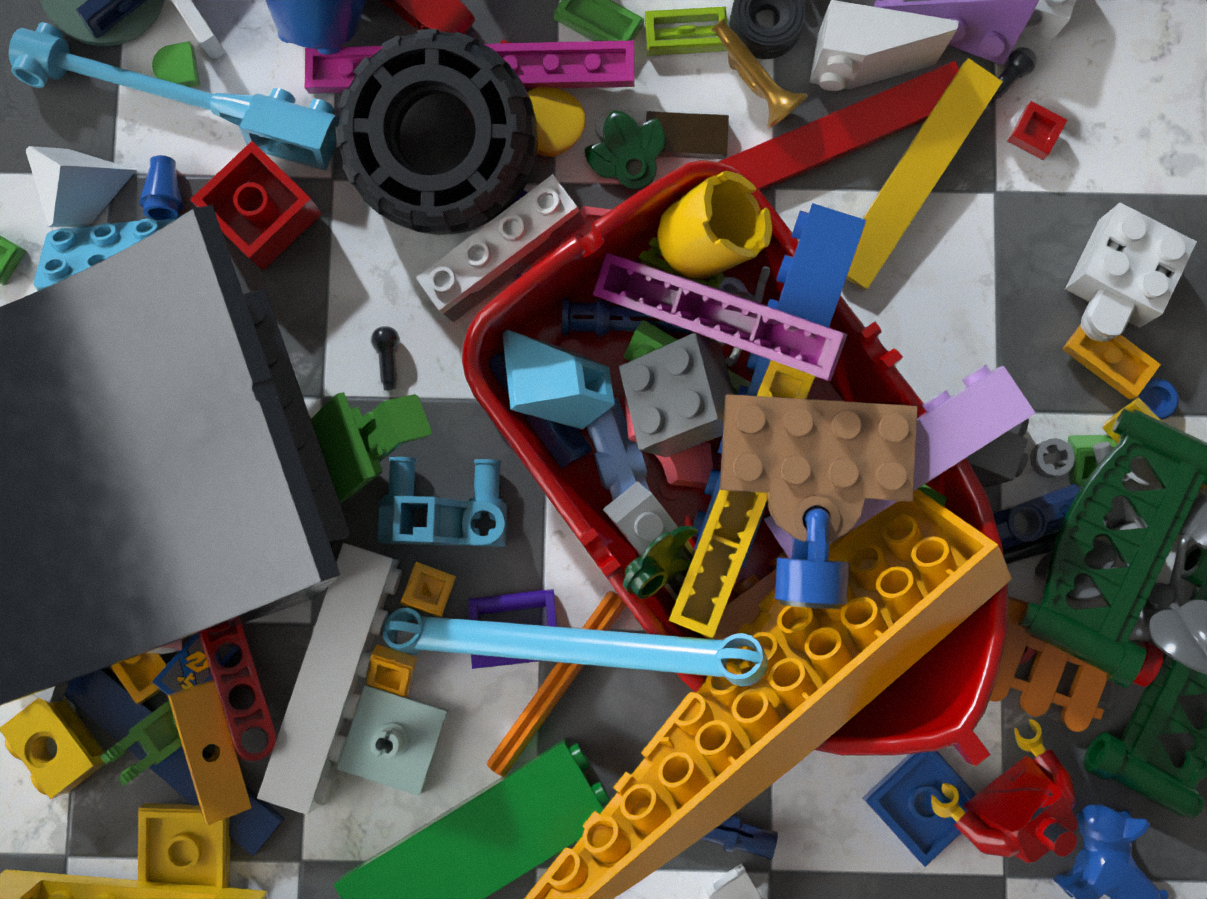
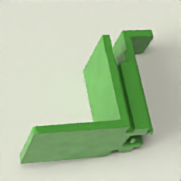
[311,392,432,504]

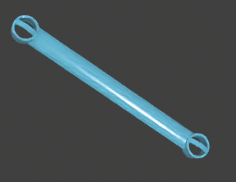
[383,608,768,687]

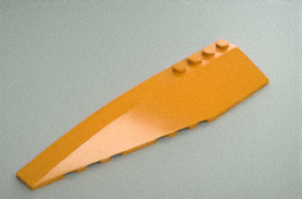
[524,489,1012,899]

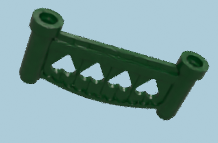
[1018,408,1207,689]
[1083,544,1207,819]

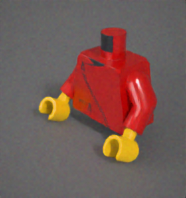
[931,719,1078,863]

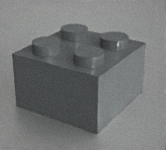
[619,333,734,457]

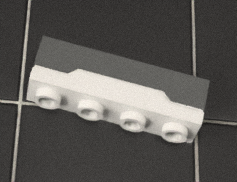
[416,174,586,322]

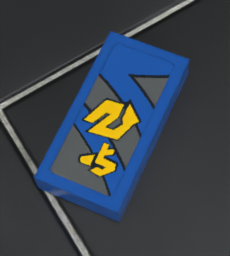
[152,623,239,695]

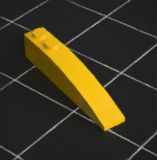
[669,360,815,638]

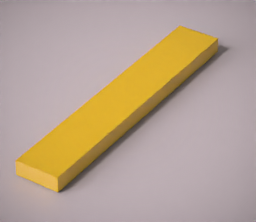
[846,58,1003,291]

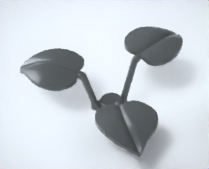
[1035,489,1207,675]

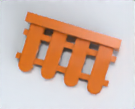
[990,595,1107,732]

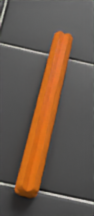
[487,591,626,777]

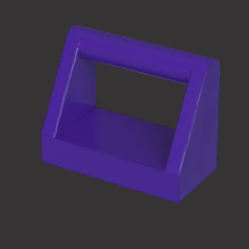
[468,589,558,669]

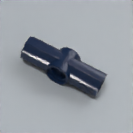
[993,484,1080,550]

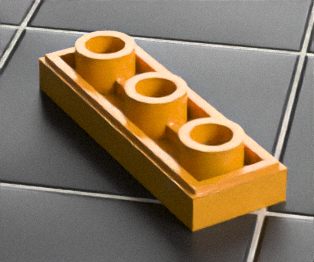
[168,680,252,825]

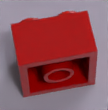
[190,141,322,271]

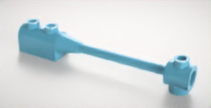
[9,22,340,171]

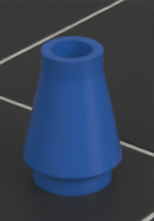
[139,155,183,220]

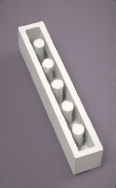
[257,543,402,815]

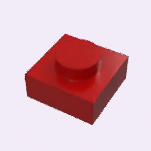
[1007,101,1067,160]

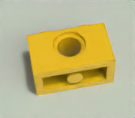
[0,697,105,799]

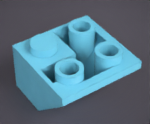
[502,330,615,429]

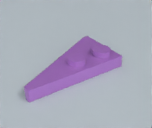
[873,0,1039,66]

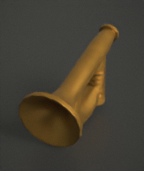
[711,18,808,129]

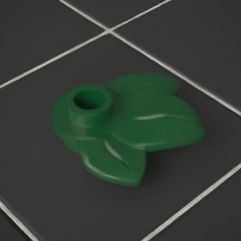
[584,110,666,190]
[623,526,699,599]

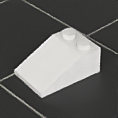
[809,0,959,91]

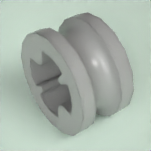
[1030,438,1075,478]

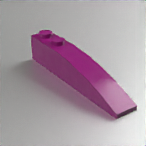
[593,252,847,381]

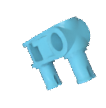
[377,457,508,547]

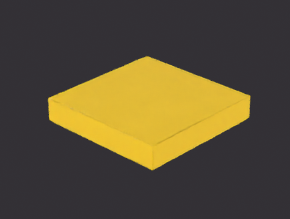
[138,803,231,889]

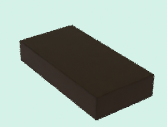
[646,111,729,159]

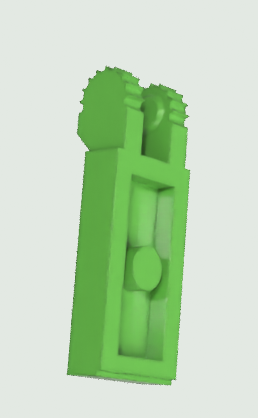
[100,700,182,787]

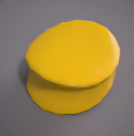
[527,87,586,157]

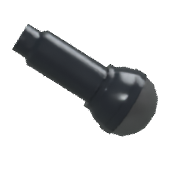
[990,47,1037,103]

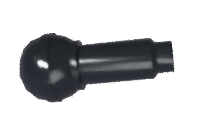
[370,326,400,391]

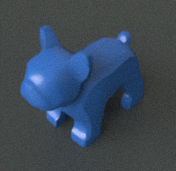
[1053,804,1169,899]

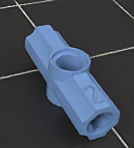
[587,398,649,501]

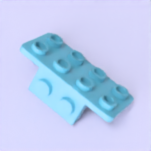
[33,215,183,291]

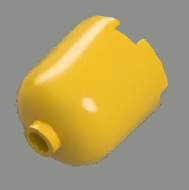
[657,171,772,280]

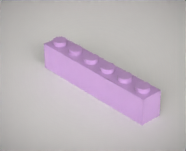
[764,365,1035,558]

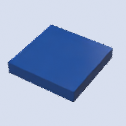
[862,751,976,867]

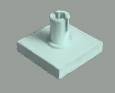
[337,685,449,796]

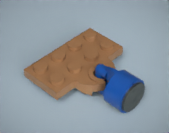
[720,394,917,609]

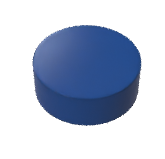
[1131,378,1179,420]

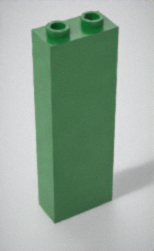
[333,738,611,899]

